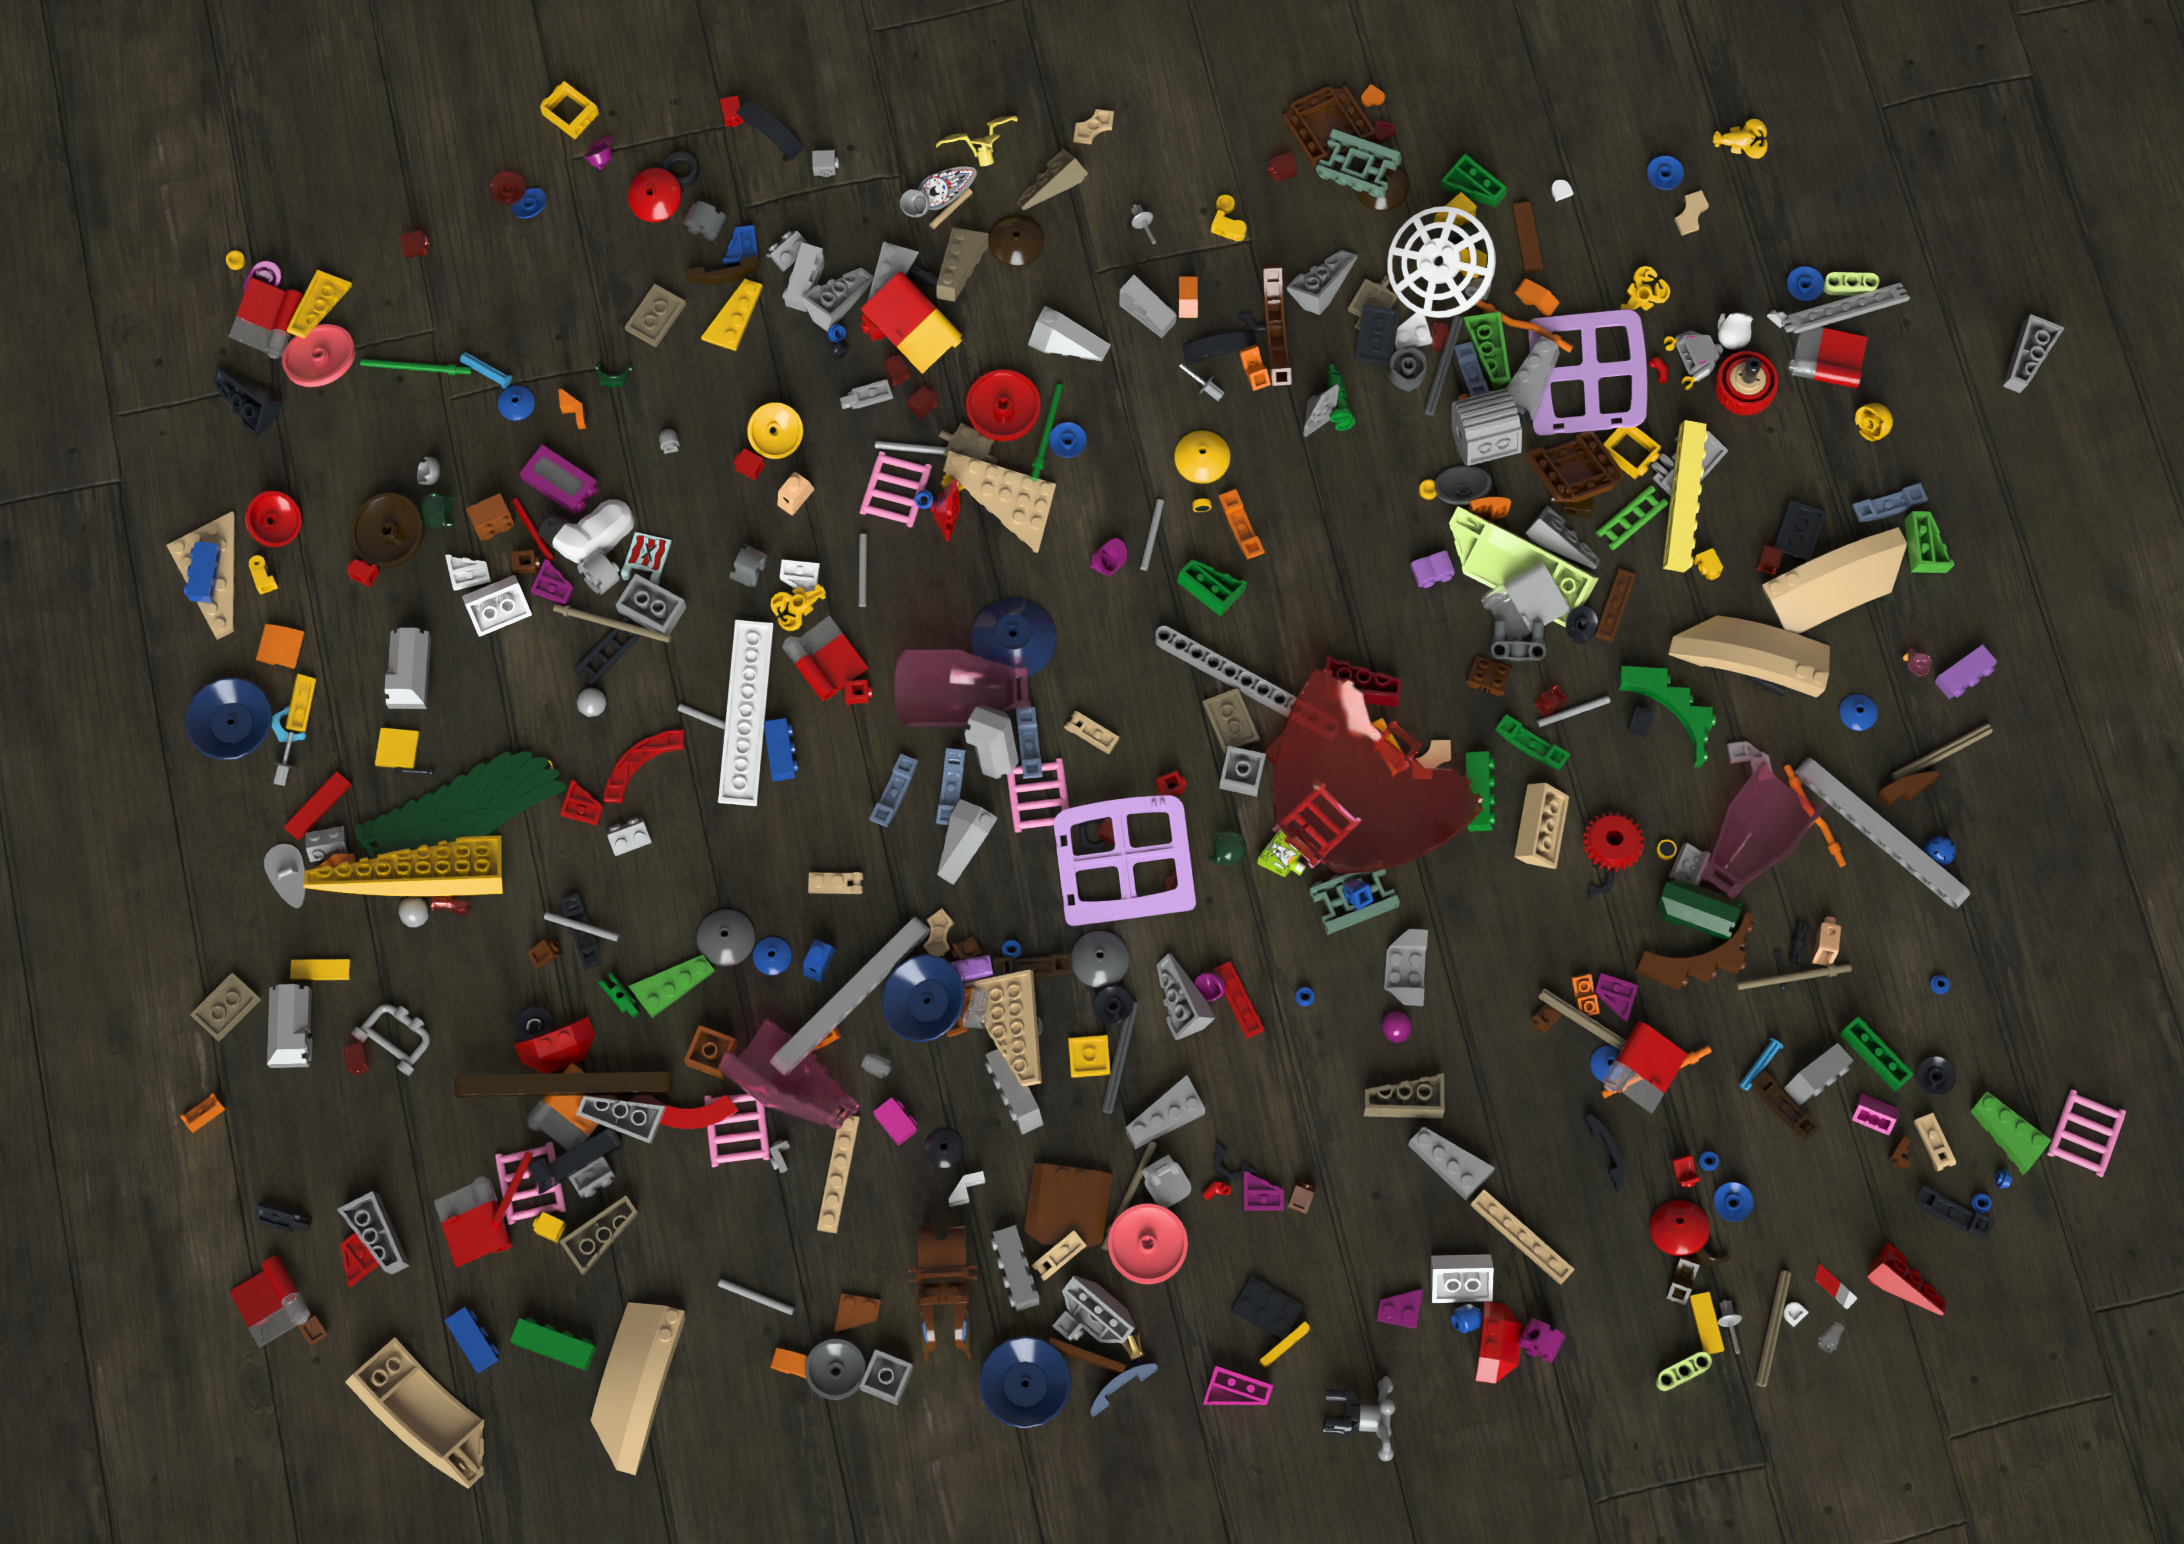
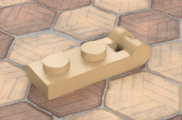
[1064,711,1119,754]
[808,872,863,894]
[1914,1113,1956,1172]
[1031,1230,1087,1281]

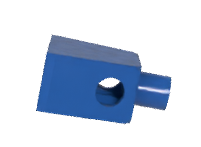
[803,939,836,983]

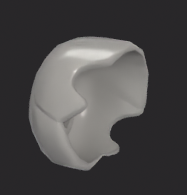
[900,189,930,217]
[417,457,441,485]
[576,688,606,717]
[399,896,429,927]

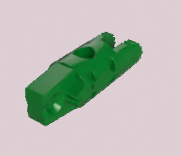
[598,972,639,1018]

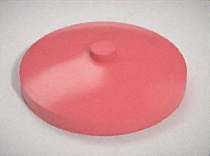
[282,324,356,387]
[1108,1204,1188,1284]

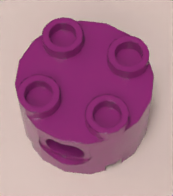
[1517,1318,1565,1363]

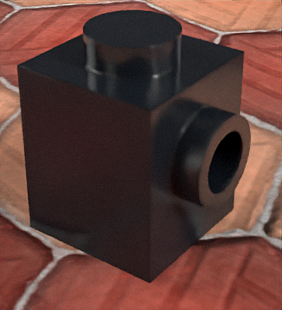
[1628,707,1655,737]

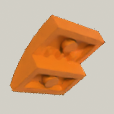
[1468,497,1511,522]
[256,624,304,669]

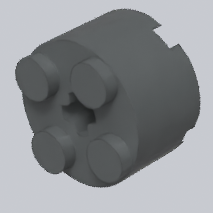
[684,201,726,241]
[1389,347,1427,391]
[729,544,768,587]

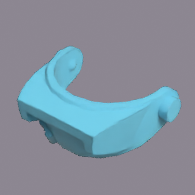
[272,706,306,742]

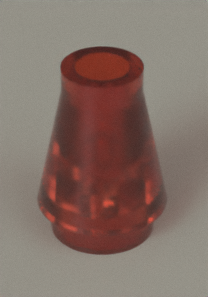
[1431,323,1450,351]

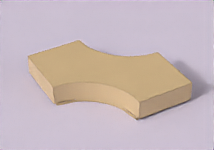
[1073,109,1114,144]
[1675,190,1709,236]
[1412,740,1451,779]
[923,908,954,957]

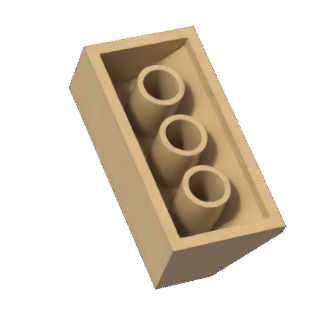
[1514,783,1569,869]

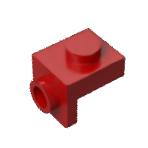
[860,314,886,341]
[1671,1154,1700,1187]

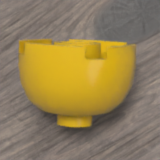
[1855,403,1893,441]

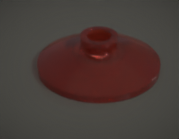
[489,172,526,206]

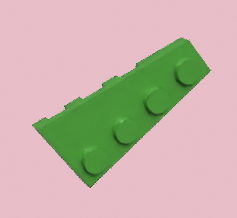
[628,955,715,1018]

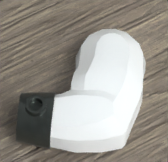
[538,500,635,564]

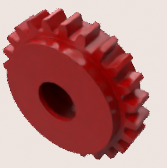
[1582,812,1645,871]

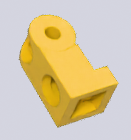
[1211,209,1246,241]
[249,555,278,595]

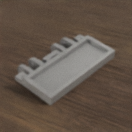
[1651,431,1728,496]

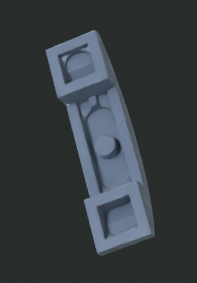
[1454,341,1489,397]
[1852,483,1928,522]
[1016,707,1043,779]
[936,748,966,825]
[869,754,918,827]
[1090,1363,1158,1417]

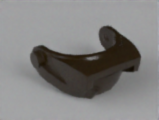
[1694,1247,1731,1269]

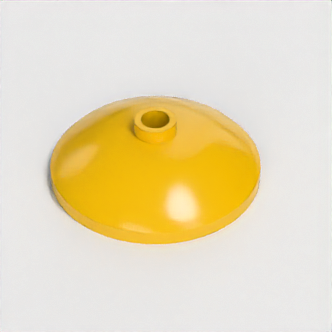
[747,403,803,459]
[1174,430,1230,484]

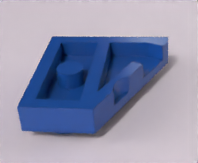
[723,225,758,266]

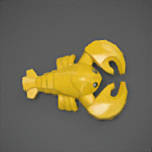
[1712,119,1768,159]
[1620,266,1670,311]
[771,584,826,631]

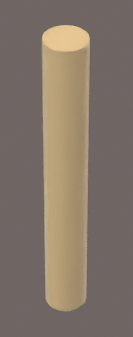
[929,188,973,229]

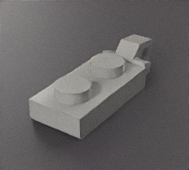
[840,380,893,409]

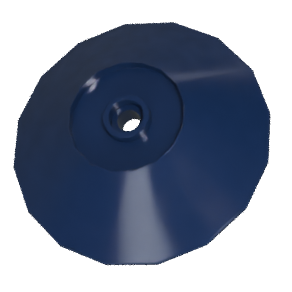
[970,598,1057,680]
[185,677,272,760]
[881,954,965,1043]
[979,1336,1072,1429]

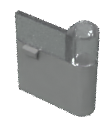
[1481,561,1571,641]

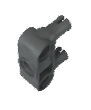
[1490,621,1546,661]

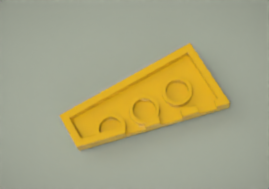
[287,270,352,339]

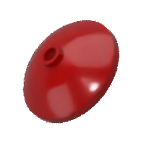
[628,168,682,223]
[245,491,302,547]
[1650,1200,1710,1256]

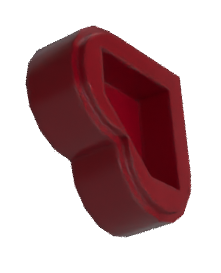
[1374,120,1395,143]

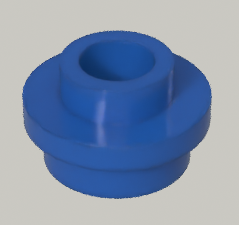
[828,324,846,342]
[915,490,934,509]
[1002,940,1021,959]
[1930,975,1950,995]
[1295,987,1315,1007]
[1699,1151,1719,1171]
[1995,1169,2012,1189]
[1971,1193,1992,1213]

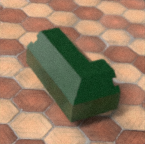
[1656,879,1742,941]

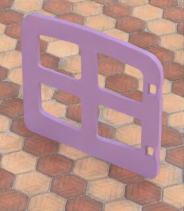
[1529,310,1647,435]
[1054,795,1196,926]

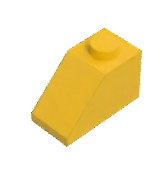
[1434,192,1477,226]

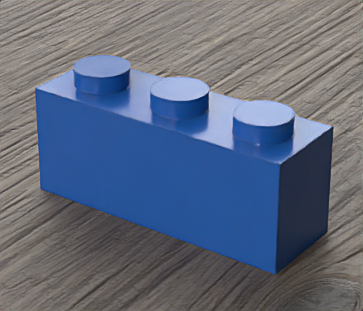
[184,542,221,603]
[764,718,798,781]
[444,1307,499,1373]

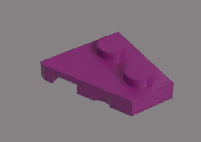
[531,559,574,605]
[1595,973,1638,1022]
[1244,1172,1284,1211]
[1376,1289,1423,1329]

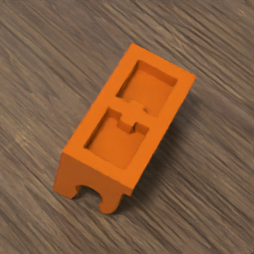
[180,1093,226,1133]

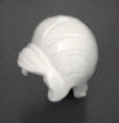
[1718,313,1753,350]

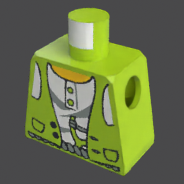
[1257,830,1306,877]

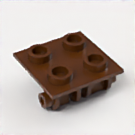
[1467,655,1512,697]

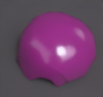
[1194,971,1226,1002]
[1381,1011,1412,1043]

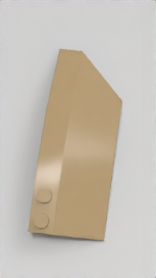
[1762,528,1907,635]
[1668,615,1830,698]
[591,1302,685,1475]
[346,1337,484,1488]

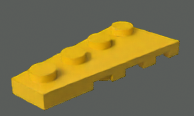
[701,279,763,351]

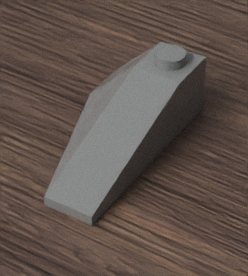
[1287,250,1357,315]
[802,268,874,332]
[1028,306,1111,361]
[1303,384,1339,437]
[1525,505,1601,569]
[937,799,997,885]
[1157,953,1215,1040]

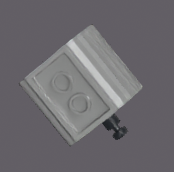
[1452,388,1531,466]

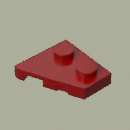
[560,780,604,826]
[340,1232,380,1288]

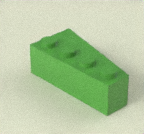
[1464,312,1511,391]
[1970,1091,2052,1175]

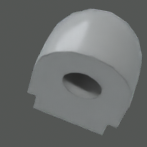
[1465,278,1491,300]
[659,429,680,454]

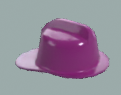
[582,135,614,170]
[244,261,281,293]
[1090,538,1127,576]

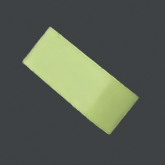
[1823,272,1879,296]
[1656,1352,1712,1391]

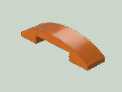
[1219,489,1265,559]

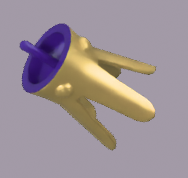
[1122,1332,1145,1364]

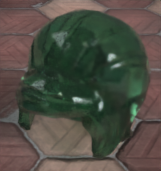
[419,493,456,528]
[1208,831,1247,866]

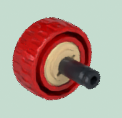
[1714,351,1779,416]

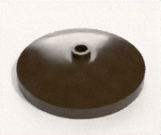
[351,493,425,568]

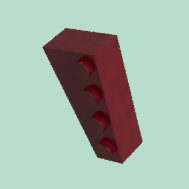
[1323,655,1402,707]

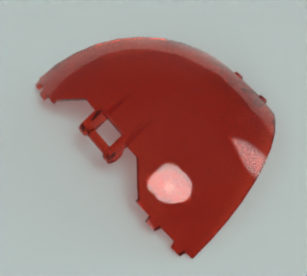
[1273,668,1483,873]

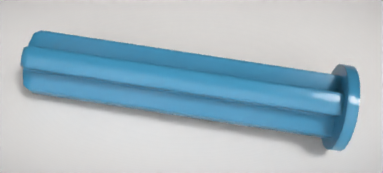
[460,352,512,389]
[1739,1038,1783,1091]

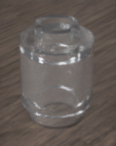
[861,1053,892,1079]

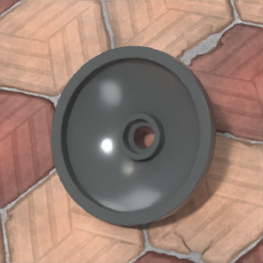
[1435,466,1491,505]
[697,909,755,966]
[1071,931,1129,988]
[805,1339,866,1400]

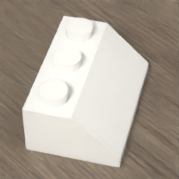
[462,575,532,637]
[1431,1254,1493,1303]

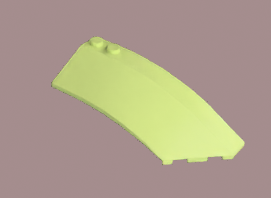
[1449,506,1599,627]

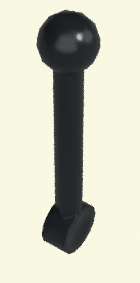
[395,768,435,776]
[1773,951,1787,990]

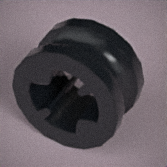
[831,342,849,361]

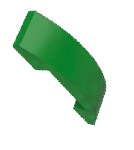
[1496,714,1570,770]

